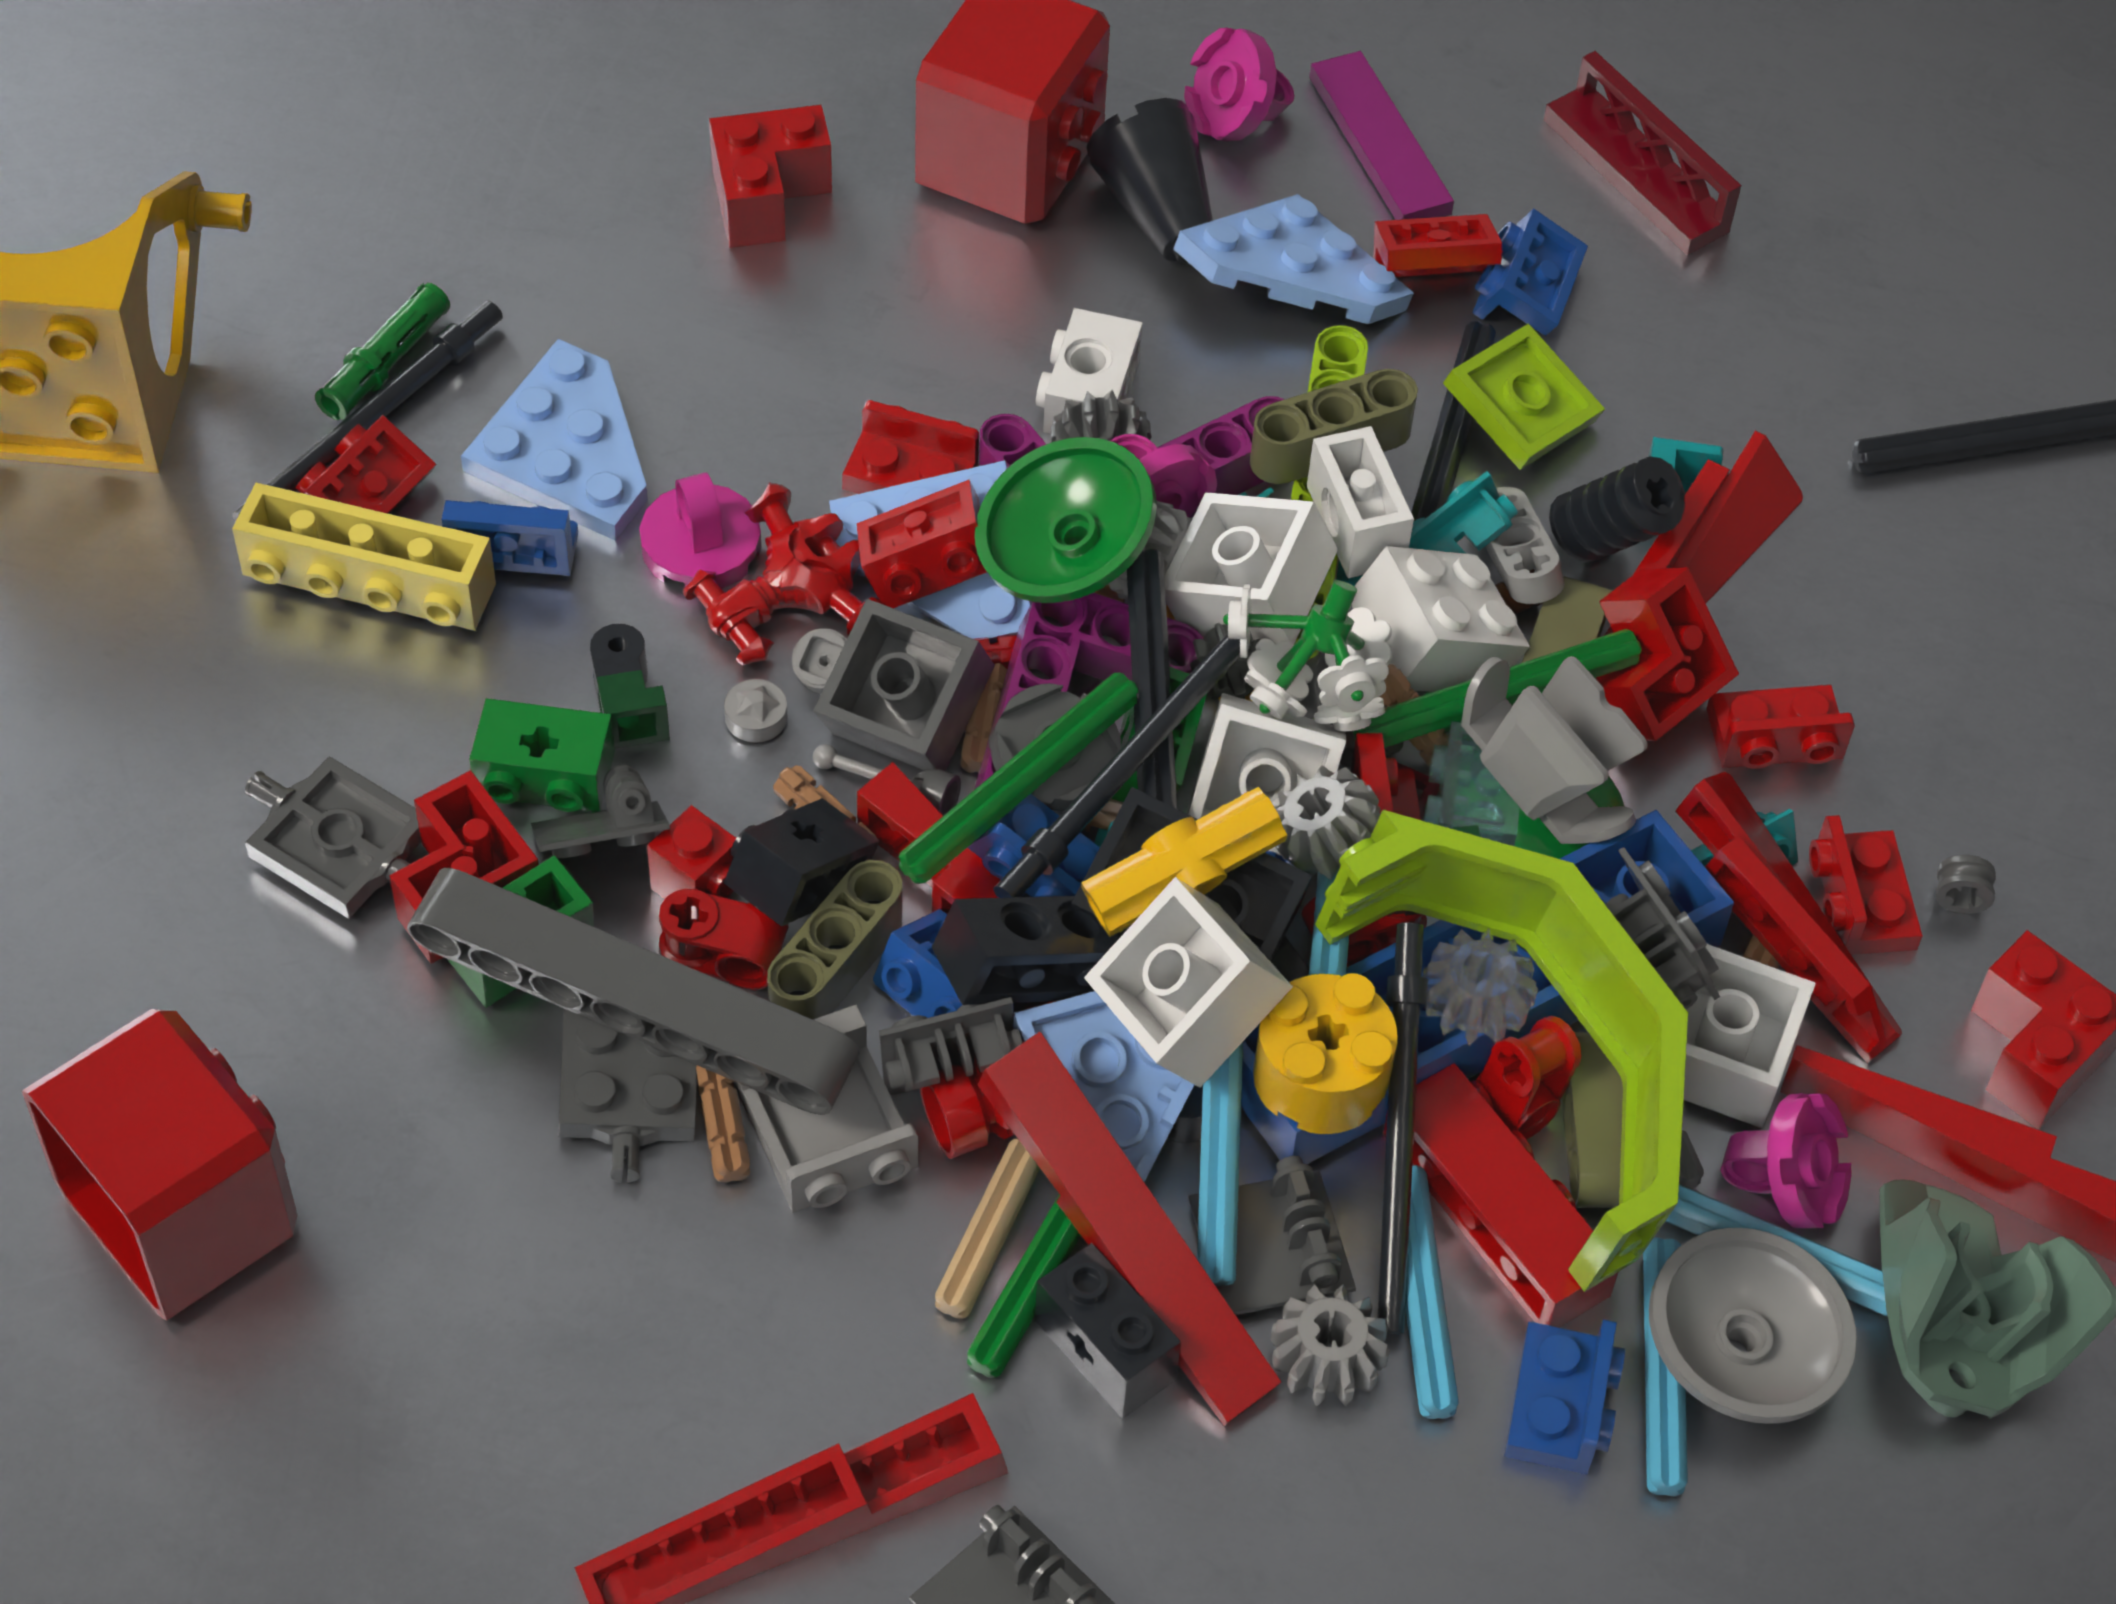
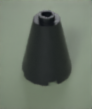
[1086,98,1213,264]

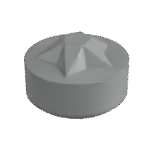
[792,628,847,694]
[724,679,787,742]

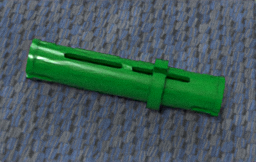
[314,282,451,421]

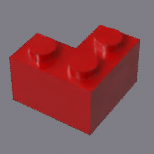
[709,104,832,248]
[1595,567,1739,741]
[389,770,539,964]
[1971,930,2116,1130]

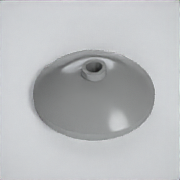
[1649,1228,1857,1424]

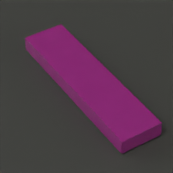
[1309,51,1454,220]

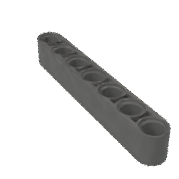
[407,868,860,1115]

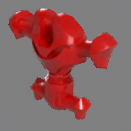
[683,482,883,666]

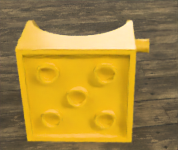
[0,171,252,473]

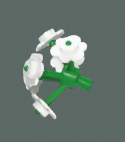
[1223,580,1393,732]

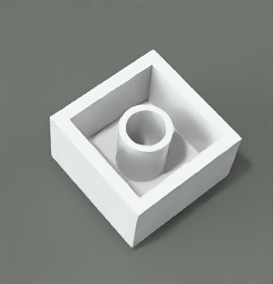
[1164,492,1338,644]
[1352,546,1530,692]
[1186,693,1346,855]
[1084,877,1293,1088]
[1684,944,1816,1129]

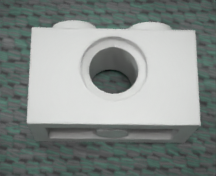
[1036,308,1143,434]
[1307,426,1414,578]

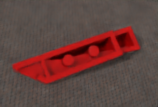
[1604,430,1803,636]
[1675,772,1902,1063]

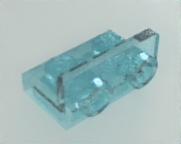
[1423,721,1520,846]

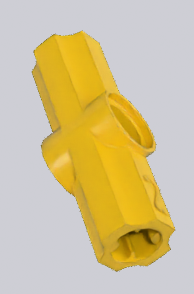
[1081,786,1287,937]

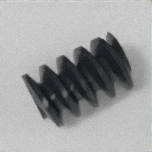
[1549,456,1685,563]

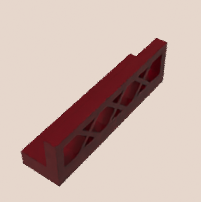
[1543,51,1742,256]

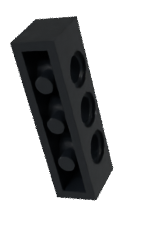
[932,896,1125,1005]

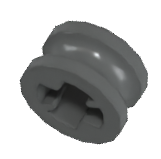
[1936,855,1996,914]

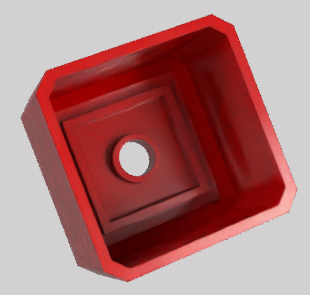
[915,0,1110,224]
[22,1009,298,1321]

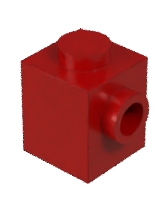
[647,805,736,919]

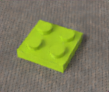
[1443,323,1605,470]

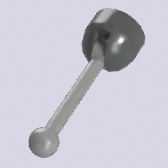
[813,744,961,816]

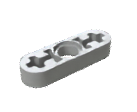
[1485,487,1565,604]

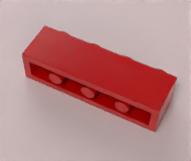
[1383,1063,1619,1328]

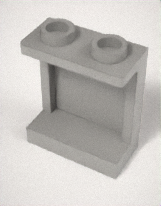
[733,1005,918,1213]

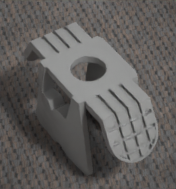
[1461,656,1647,844]

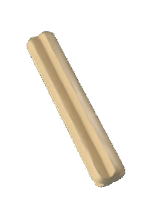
[935,1138,1040,1319]

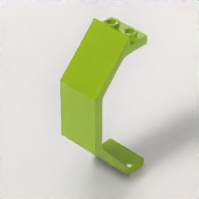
[1315,810,1688,1292]

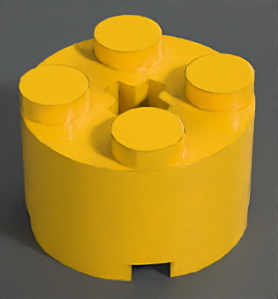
[1253,973,1398,1134]

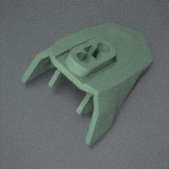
[1879,1179,2116,1419]

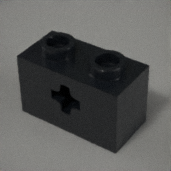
[724,798,880,927]
[1035,1243,1181,1419]

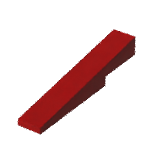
[857,762,1056,1005]
[977,1031,1282,1426]
[1780,1045,2116,1263]
[574,1393,1009,1604]

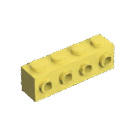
[232,482,496,631]

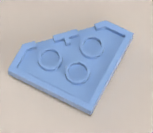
[1173,194,1414,324]
[461,339,648,541]
[829,460,1032,643]
[1013,991,1194,1182]

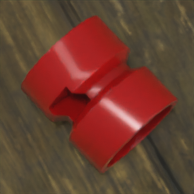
[920,1059,1015,1159]

